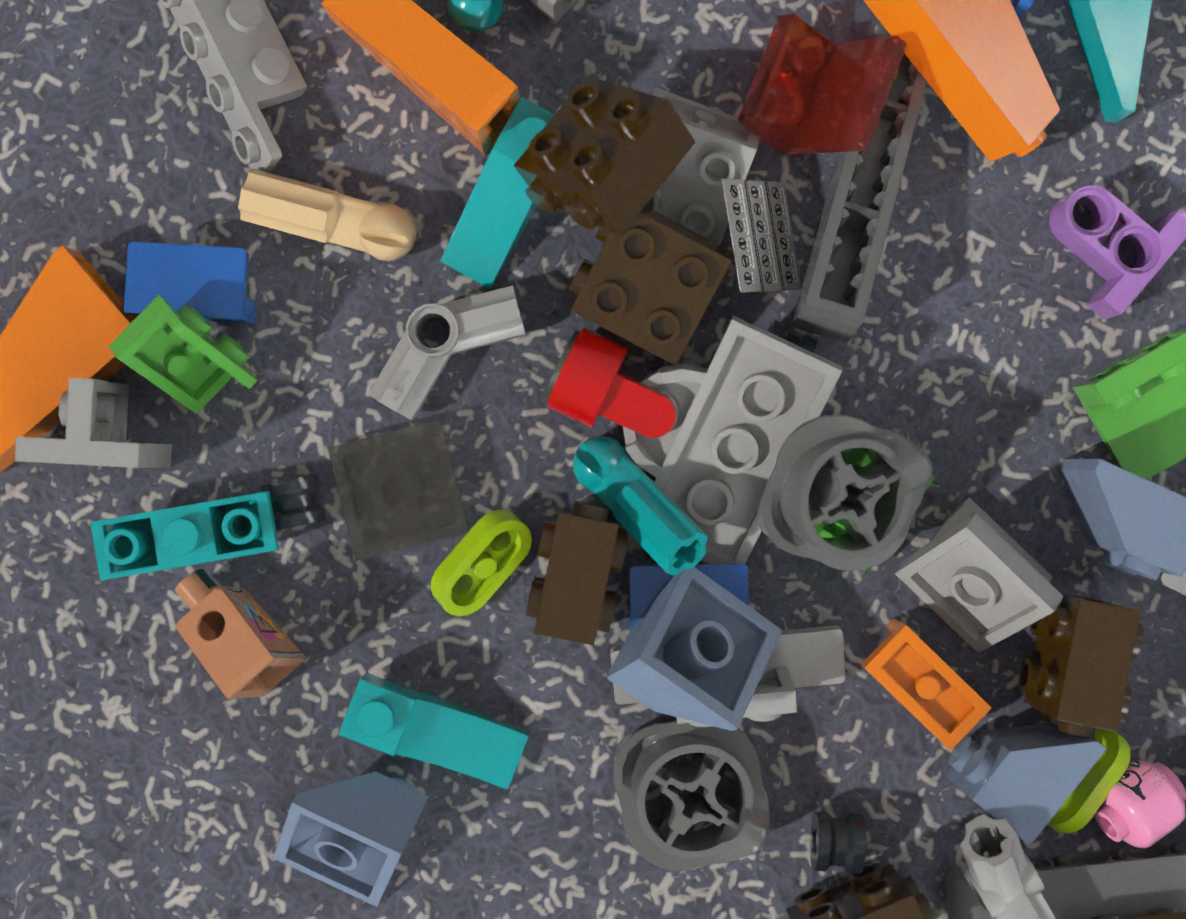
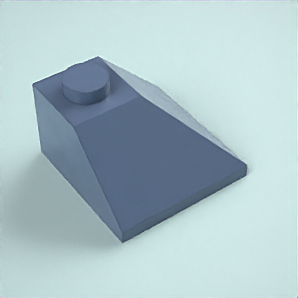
[606,567,782,731]
[273,771,429,907]

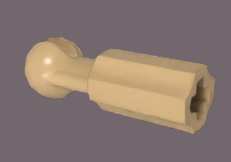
[238,169,417,261]

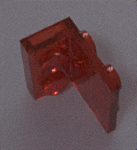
[737,13,907,155]

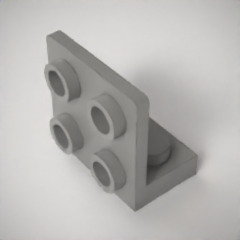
[645,87,763,245]

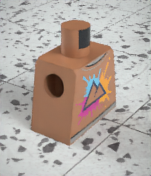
[175,569,307,699]

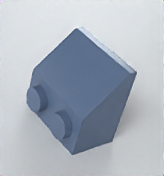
[1059,459,1186,581]
[945,723,1106,846]

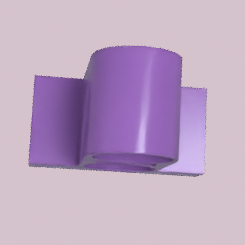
[1049,185,1186,319]

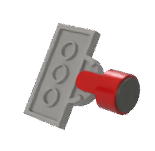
[544,316,843,564]

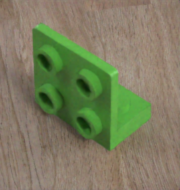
[1073,327,1186,480]

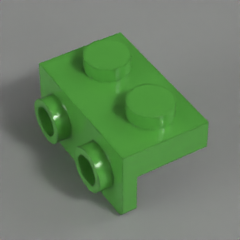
[108,294,258,414]

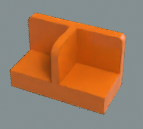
[861,618,992,751]

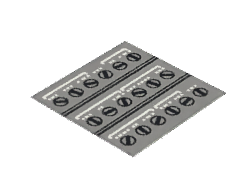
[722,179,802,292]

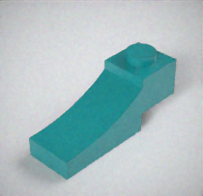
[338,673,530,790]

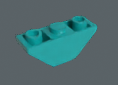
[90,491,279,581]

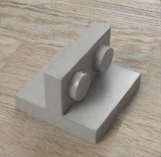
[15,378,172,468]
[895,497,1063,653]

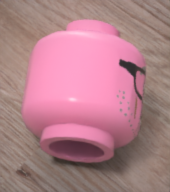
[1095,759,1186,848]

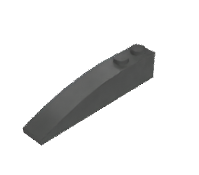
[791,22,927,343]

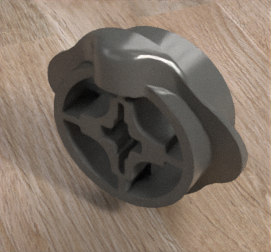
[757,415,933,571]
[613,721,770,871]

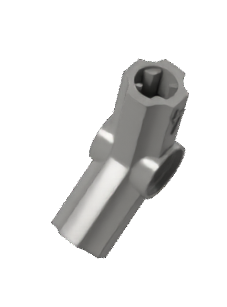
[368,285,526,421]
[960,814,1056,919]

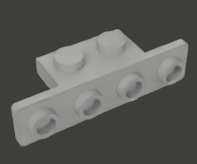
[159,0,307,173]
[610,625,846,727]

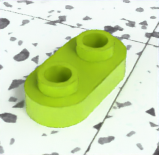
[431,510,532,616]
[1047,728,1131,833]

